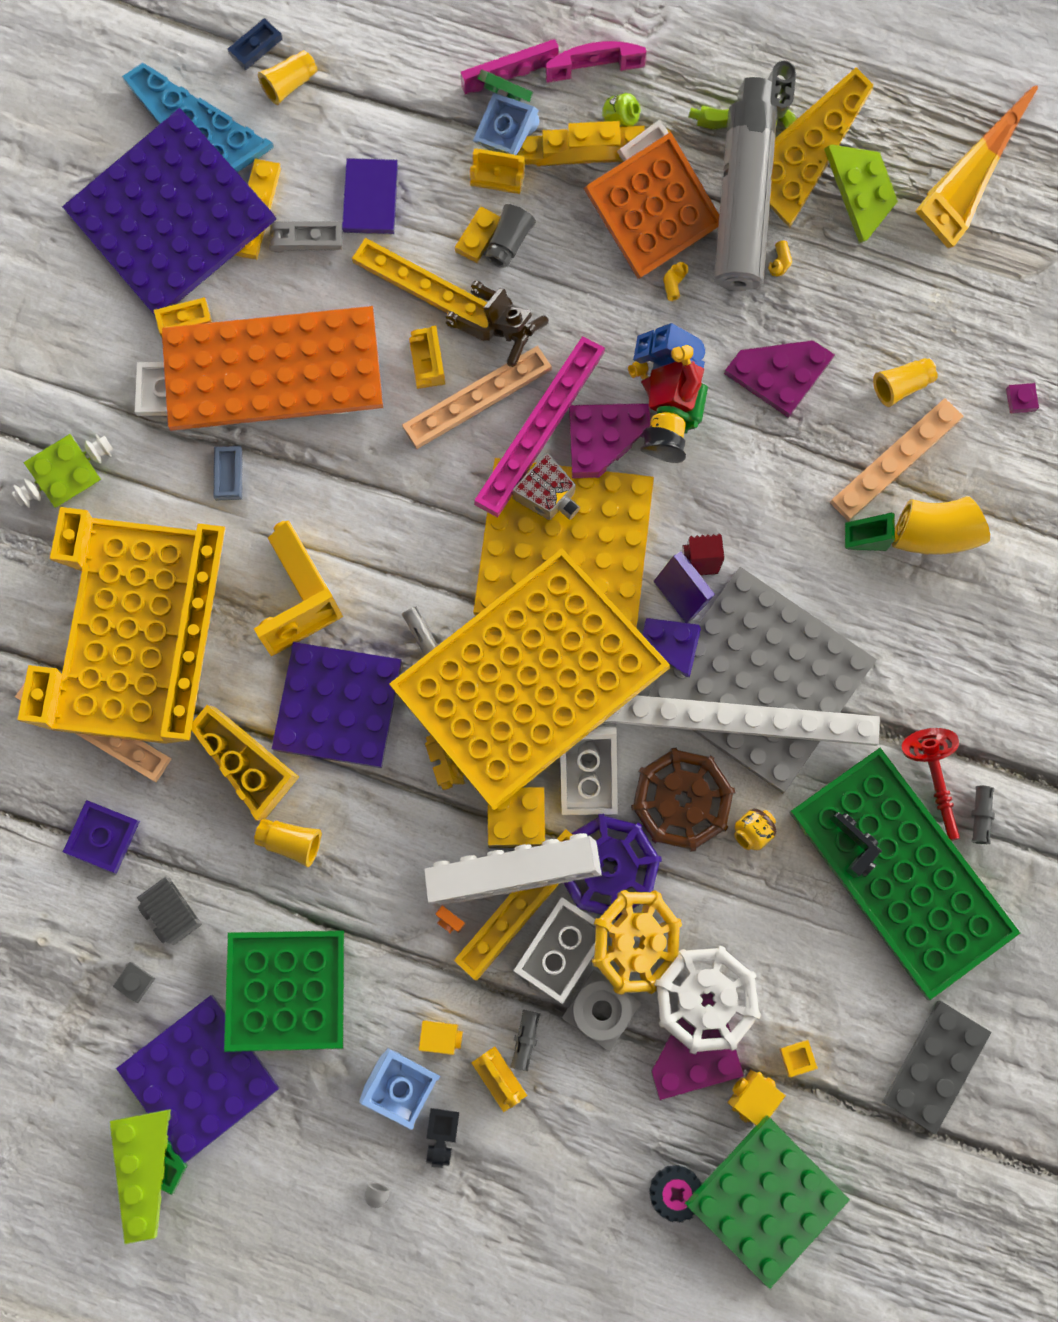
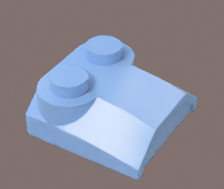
[473,93,539,155]
[359,1048,440,1130]

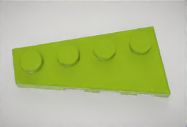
[110,1109,171,1244]

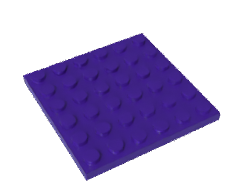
[62,108,277,316]

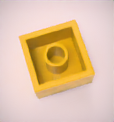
[488,787,545,848]

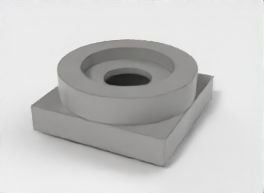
[562,970,642,1052]

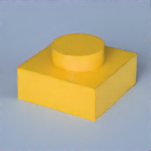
[779,1040,818,1077]

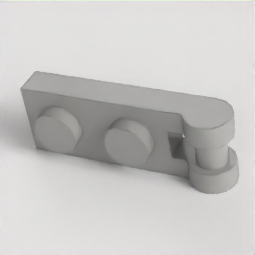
[269,221,342,253]

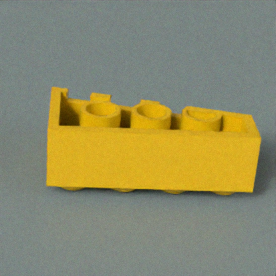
[192,705,299,820]

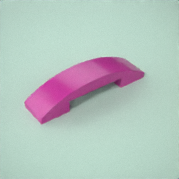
[546,41,647,83]

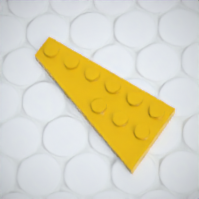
[770,67,874,228]

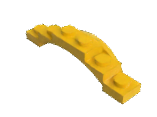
[517,121,669,166]

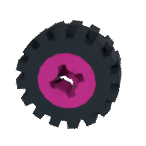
[649,1165,701,1223]

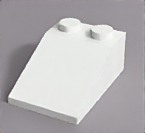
[560,724,618,815]

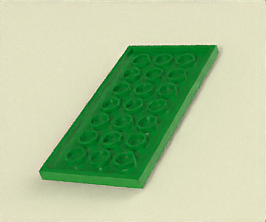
[789,747,1020,1000]

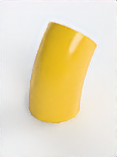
[892,496,990,555]

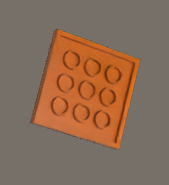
[583,132,719,279]

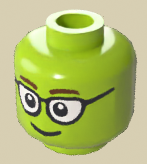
[602,93,641,127]

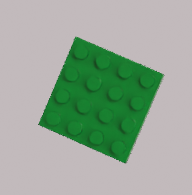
[224,931,344,1052]
[685,1115,850,1289]

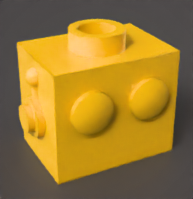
[727,1070,786,1125]

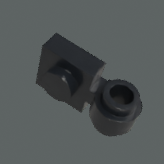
[426,1108,460,1169]

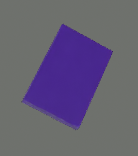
[342,158,398,234]

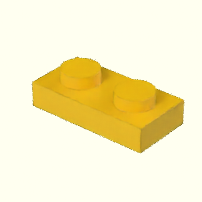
[455,206,500,263]
[154,297,212,337]

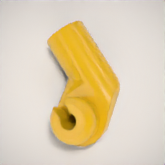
[768,240,792,277]
[663,262,689,301]

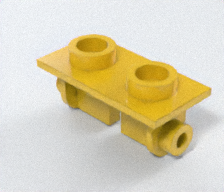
[425,735,465,790]
[471,1046,528,1113]

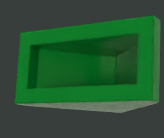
[845,512,895,551]

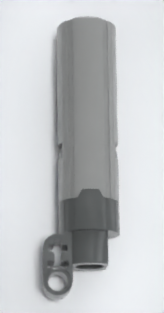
[714,60,796,291]

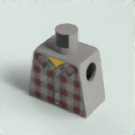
[513,453,580,520]

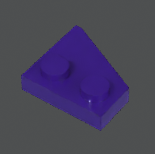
[642,618,701,678]

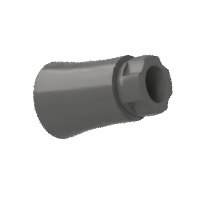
[485,204,536,268]

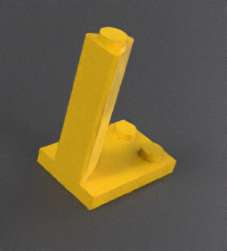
[253,521,343,657]

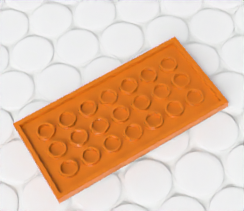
[162,306,383,431]

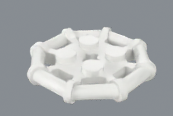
[654,946,761,1054]

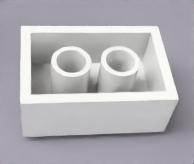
[514,897,608,1004]

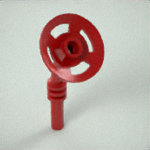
[901,728,960,841]

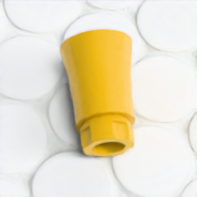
[257,50,318,105]
[873,358,938,407]
[254,819,322,867]

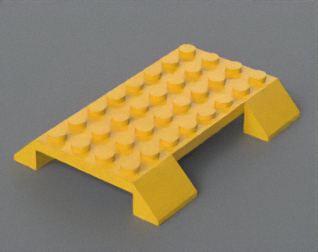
[17,507,226,744]

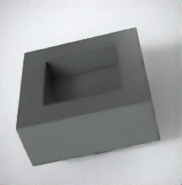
[113,962,155,1003]

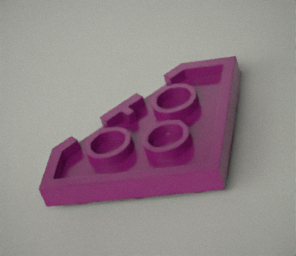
[724,340,835,418]
[569,403,650,478]
[651,992,744,1100]

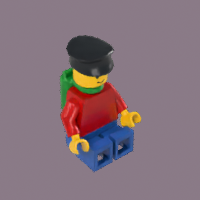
[628,323,708,463]

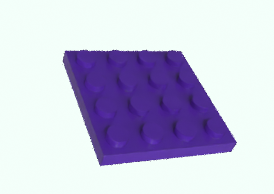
[271,642,402,768]
[116,995,280,1163]

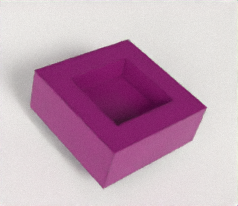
[1006,383,1039,414]

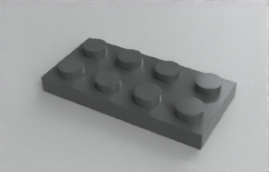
[882,1001,992,1135]

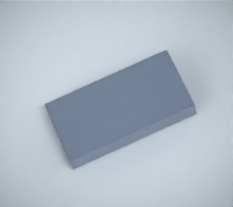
[214,446,242,501]

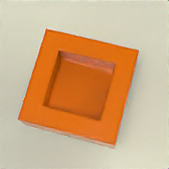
[435,905,466,934]

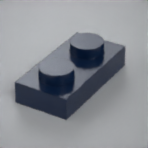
[227,17,283,70]

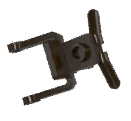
[445,281,549,367]

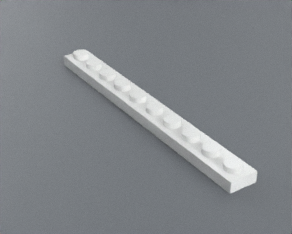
[604,695,880,746]

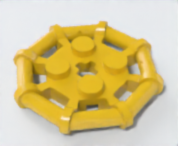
[592,890,682,995]

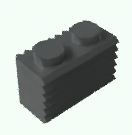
[137,877,202,945]

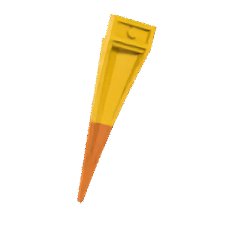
[915,85,1038,248]

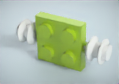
[12,434,113,508]

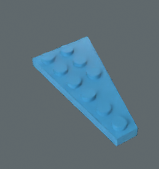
[122,62,274,173]

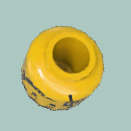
[734,808,777,851]

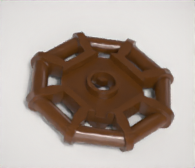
[631,747,736,852]

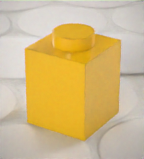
[419,1020,463,1055]

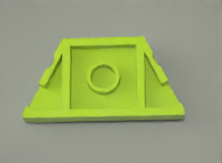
[824,145,898,244]

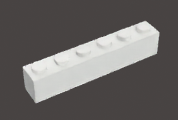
[424,834,601,907]

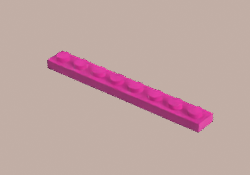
[474,336,605,518]

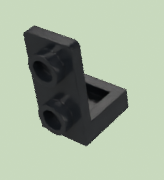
[830,812,882,879]

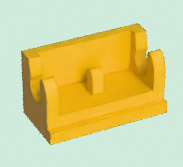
[470,148,525,194]
[409,325,446,389]

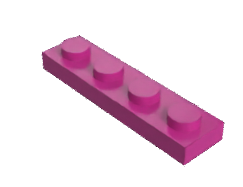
[460,39,559,94]

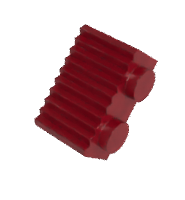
[682,533,724,575]

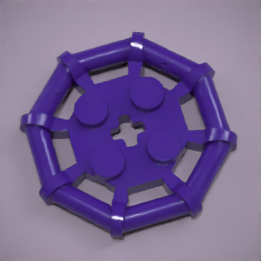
[563,814,662,920]

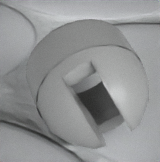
[365,1182,391,1208]

